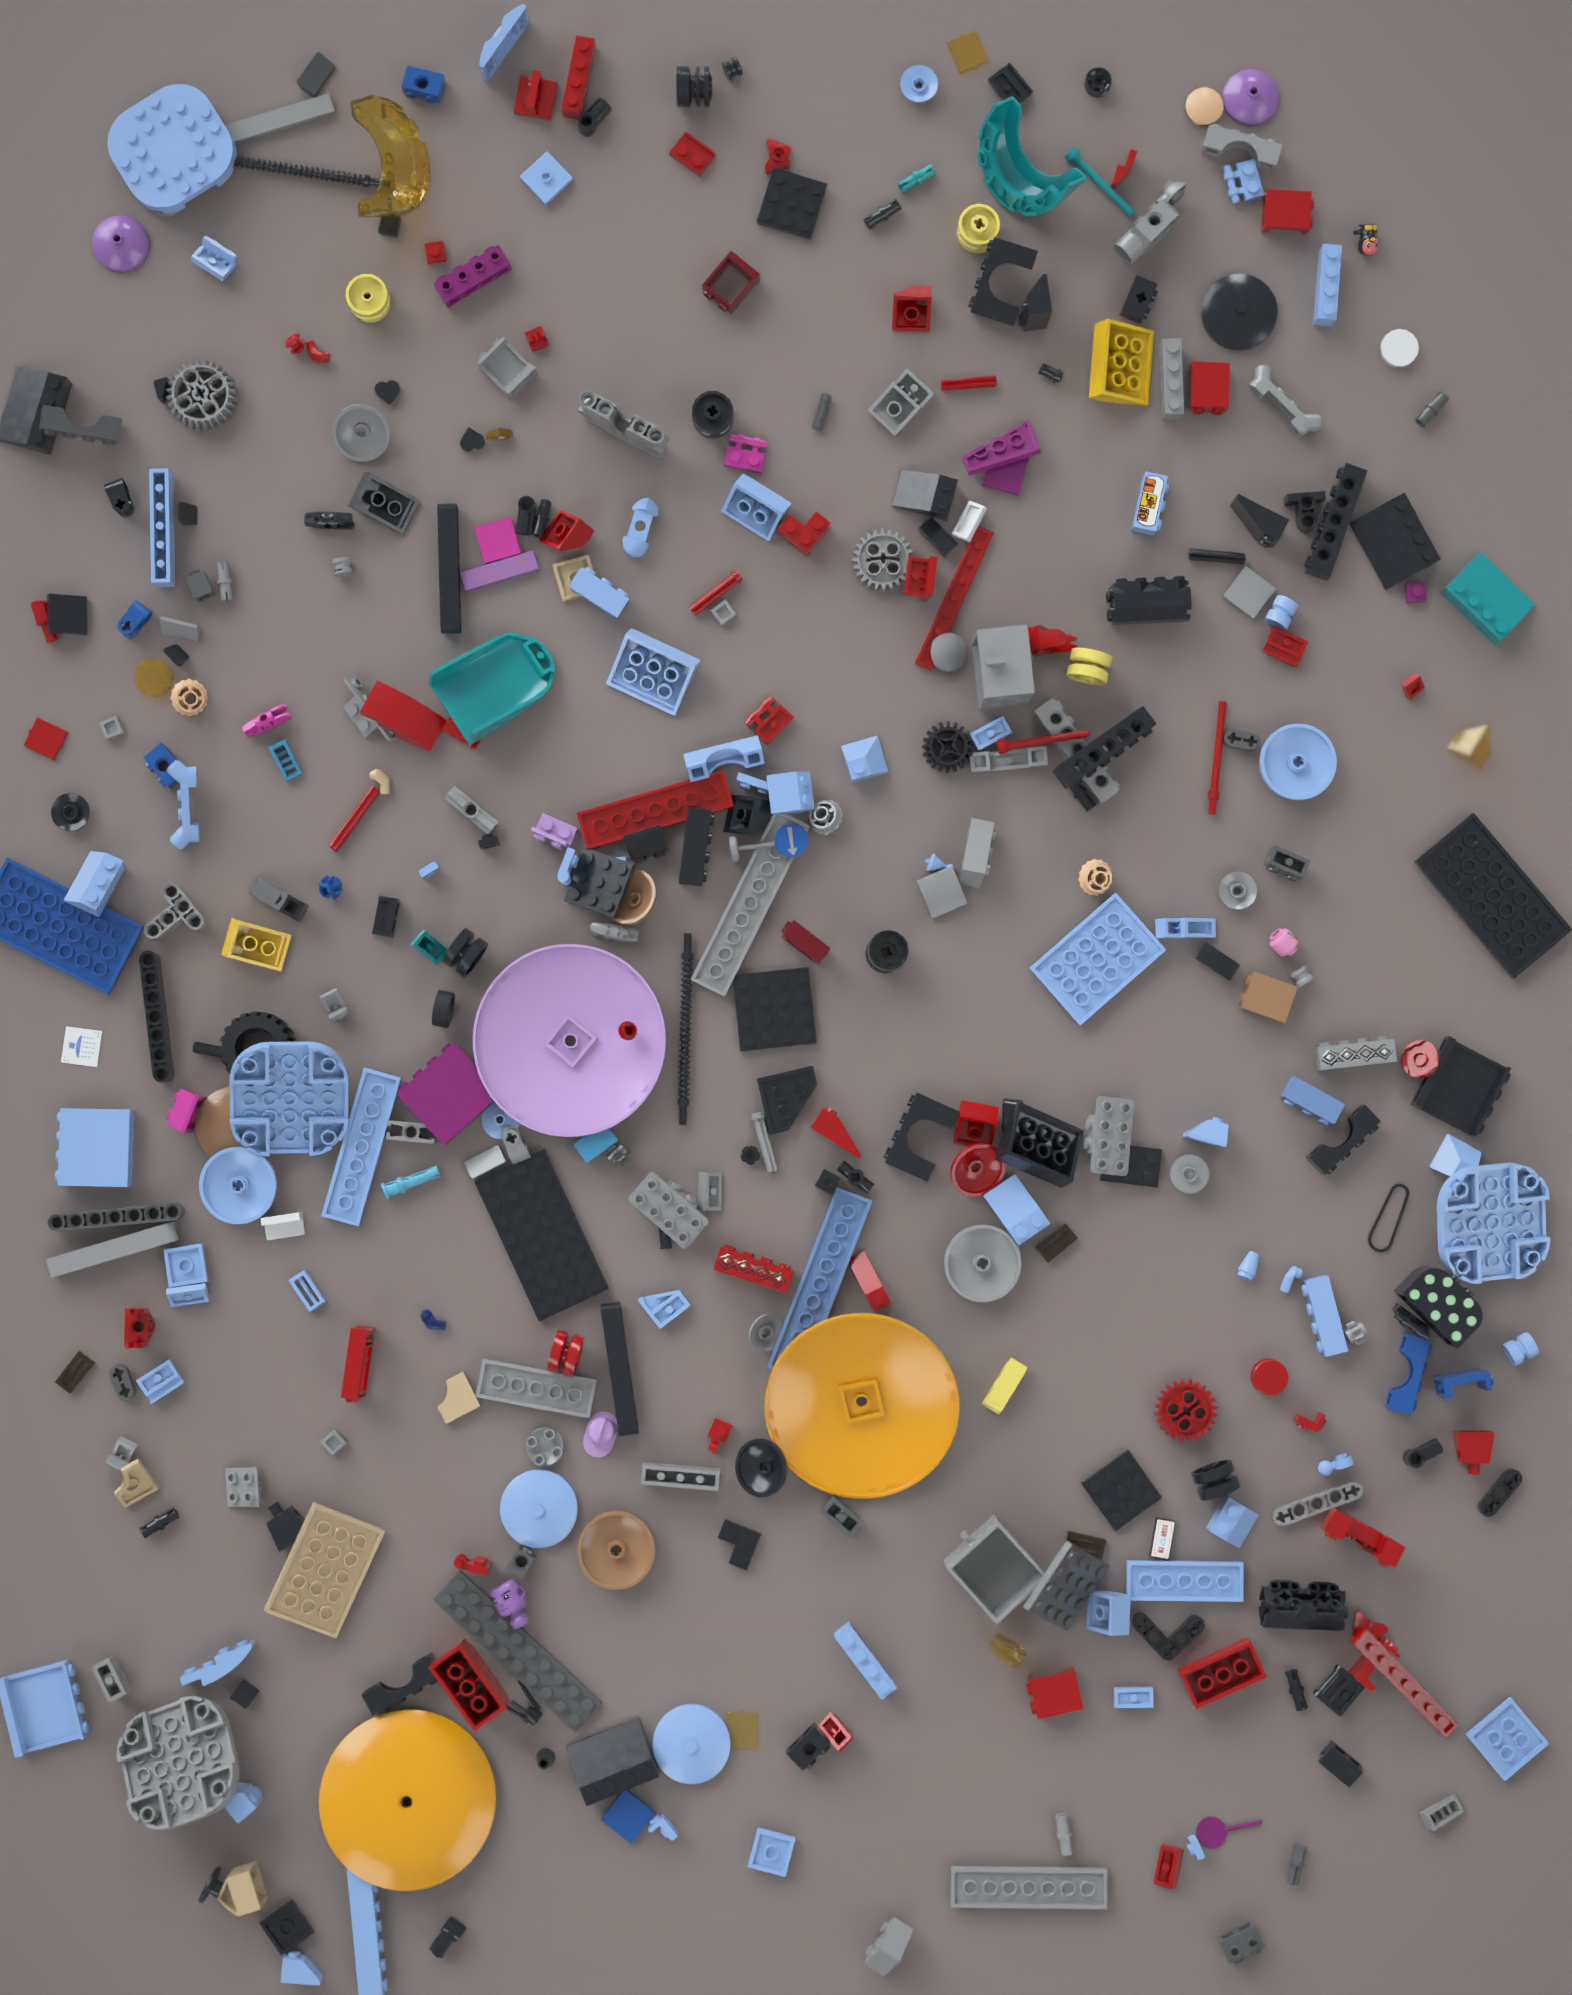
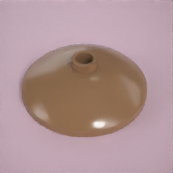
[612,869,657,925]

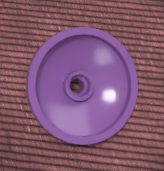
[1222,69,1279,126]
[92,215,150,272]

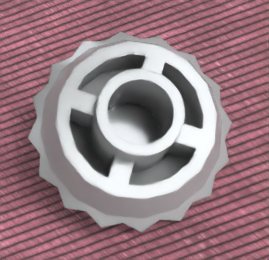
[808,800,843,835]

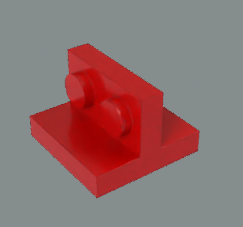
[513,70,558,121]
[903,556,938,602]

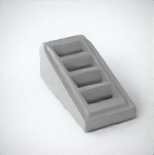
[1419,1794,1464,1832]

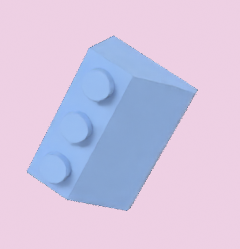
[721,473,792,541]
[64,851,126,917]

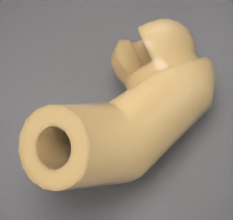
[369,769,390,795]

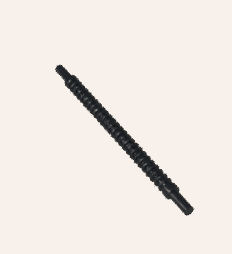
[234,155,390,188]
[677,933,693,1125]

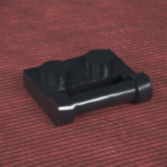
[1313,1663,1365,1717]

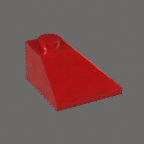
[892,286,932,332]
[539,510,594,552]

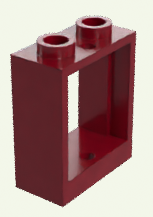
[702,251,760,314]
[781,920,830,965]

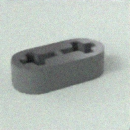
[1223,730,1260,751]
[109,1364,136,1401]

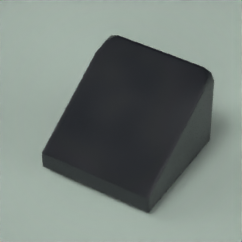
[153,377,171,404]
[178,502,197,525]
[163,644,190,667]
[230,1679,260,1709]

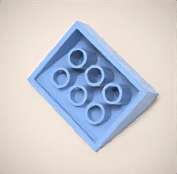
[606,628,700,716]

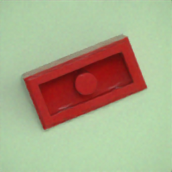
[1154,1844,1184,1889]

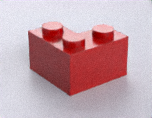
[777,511,831,557]

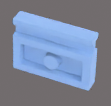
[136,1359,185,1404]

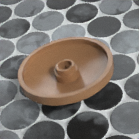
[195,1087,244,1157]
[577,1510,655,1590]

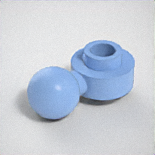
[1318,1453,1354,1476]

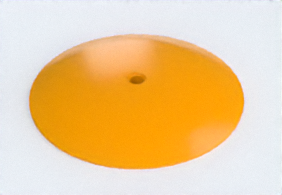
[319,1709,496,1891]

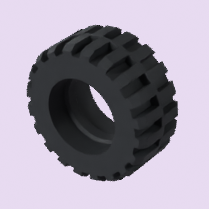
[219,1011,296,1073]

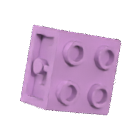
[531,813,578,851]

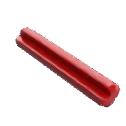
[941,376,997,391]

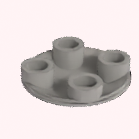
[931,633,967,671]
[526,1427,564,1466]

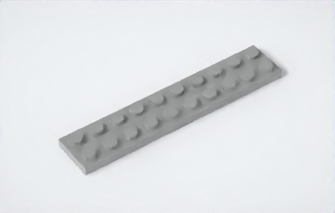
[690,814,810,997]

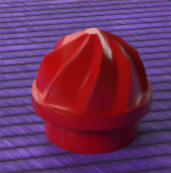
[618,1021,637,1041]

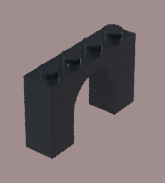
[968,237,1038,326]
[883,1093,959,1182]

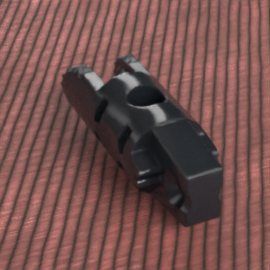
[304,511,355,529]

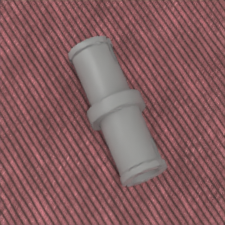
[216,561,233,601]
[1055,1813,1074,1856]

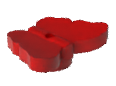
[764,138,791,174]
[1352,1611,1389,1640]

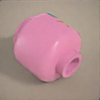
[1269,928,1298,957]

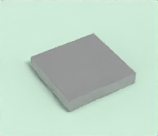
[1222,566,1276,620]

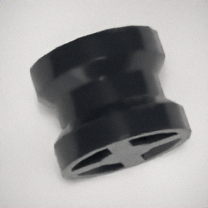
[722,56,743,80]

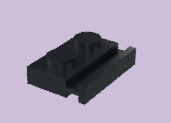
[988,62,1033,103]

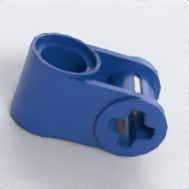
[117,600,153,638]

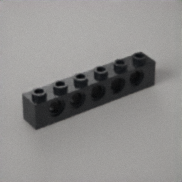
[1304,463,1368,581]
[1052,706,1157,789]

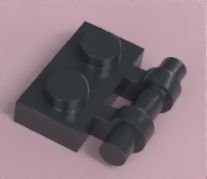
[1392,1303,1430,1340]

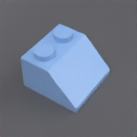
[767,772,815,814]
[1206,1495,1259,1548]
[1086,1590,1131,1636]
[224,1782,264,1823]

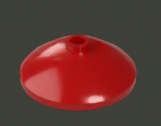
[950,1143,1006,1197]

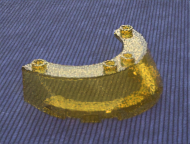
[351,94,430,218]

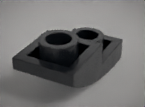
[1196,943,1240,981]

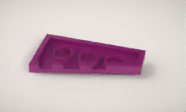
[963,419,1041,476]

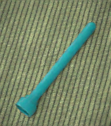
[1064,146,1135,217]

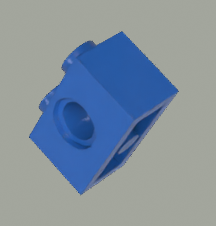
[401,65,446,103]
[144,743,178,789]

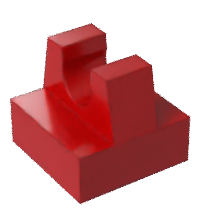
[524,326,549,352]

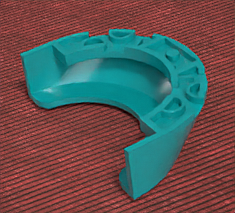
[977,96,1088,216]

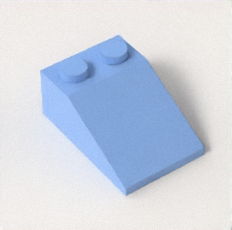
[983,1174,1050,1246]

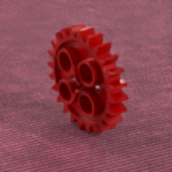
[1154,1379,1218,1442]

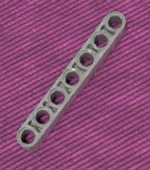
[46,1222,179,1278]

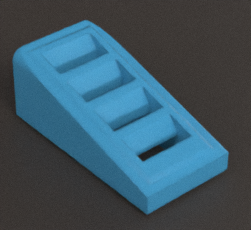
[268,739,303,782]

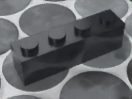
[679,806,714,886]

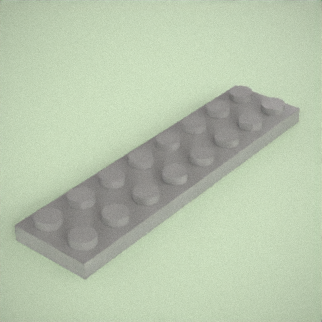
[950,1866,1107,1909]

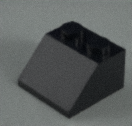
[623,825,669,863]

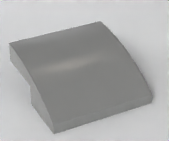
[917,866,967,919]

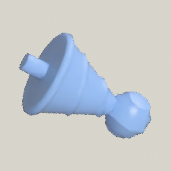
[925,853,955,871]

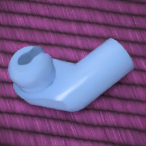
[1280,1266,1303,1293]

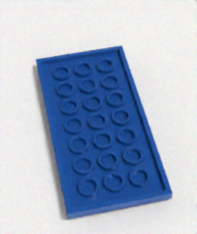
[0,858,145,995]

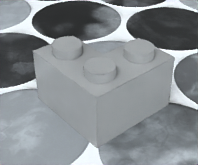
[864,1917,913,1977]

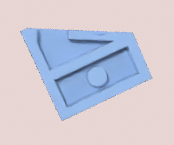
[638,1290,691,1329]

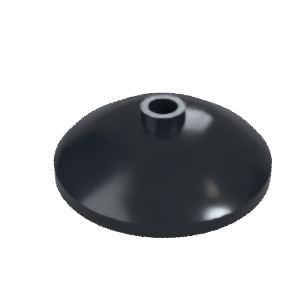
[735,1438,787,1497]

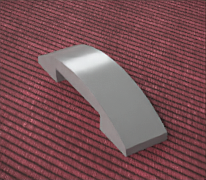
[970,746,1048,773]

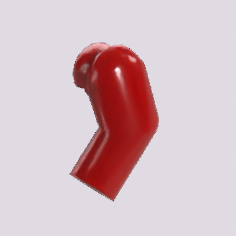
[305,341,331,364]

